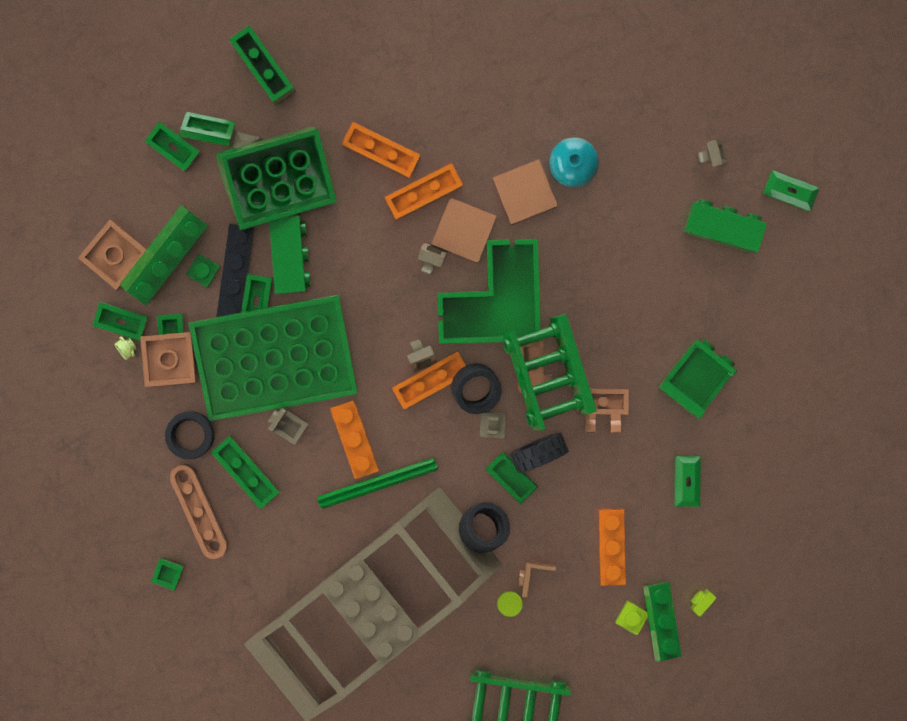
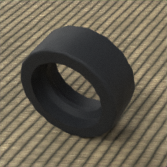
[451,363,502,414]
[165,412,214,459]
[459,502,510,553]

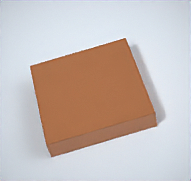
[492,159,558,225]
[431,197,497,263]
[78,219,146,290]
[140,332,197,387]

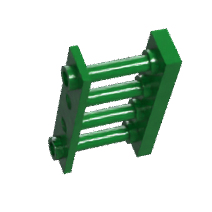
[503,314,597,431]
[469,670,571,721]

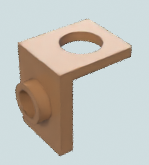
[518,561,557,598]

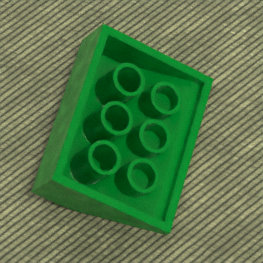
[215,127,337,230]

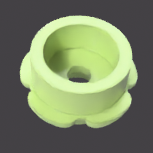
[114,336,137,360]

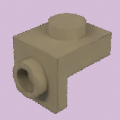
[268,408,309,445]

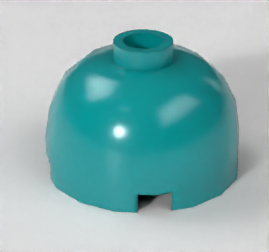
[549,137,599,188]

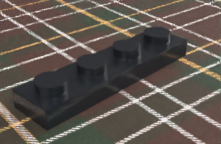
[216,223,255,317]

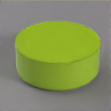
[497,591,523,617]

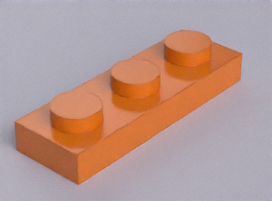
[342,122,421,178]
[384,163,463,220]
[392,351,466,410]
[330,400,379,479]
[598,509,626,586]

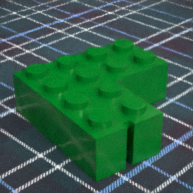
[438,239,541,344]

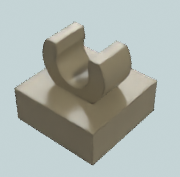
[698,140,728,167]
[417,243,447,274]
[407,339,437,372]
[479,412,506,439]

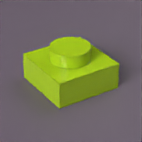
[690,589,717,617]
[615,600,648,635]

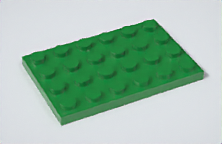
[189,294,358,421]

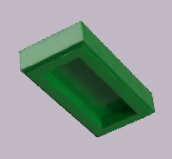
[485,451,538,505]

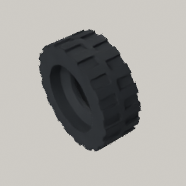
[510,432,569,473]

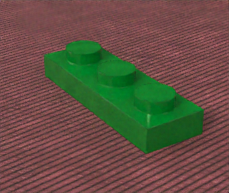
[211,436,280,509]
[643,582,682,662]

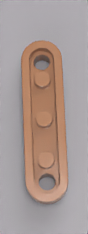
[170,465,227,559]

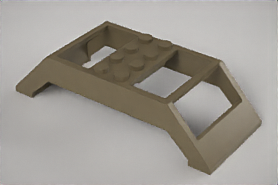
[244,486,502,721]

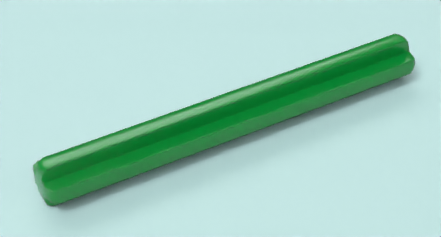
[317,458,438,509]

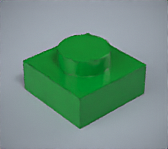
[186,253,221,288]
[151,558,184,591]

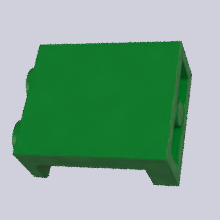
[658,339,737,419]

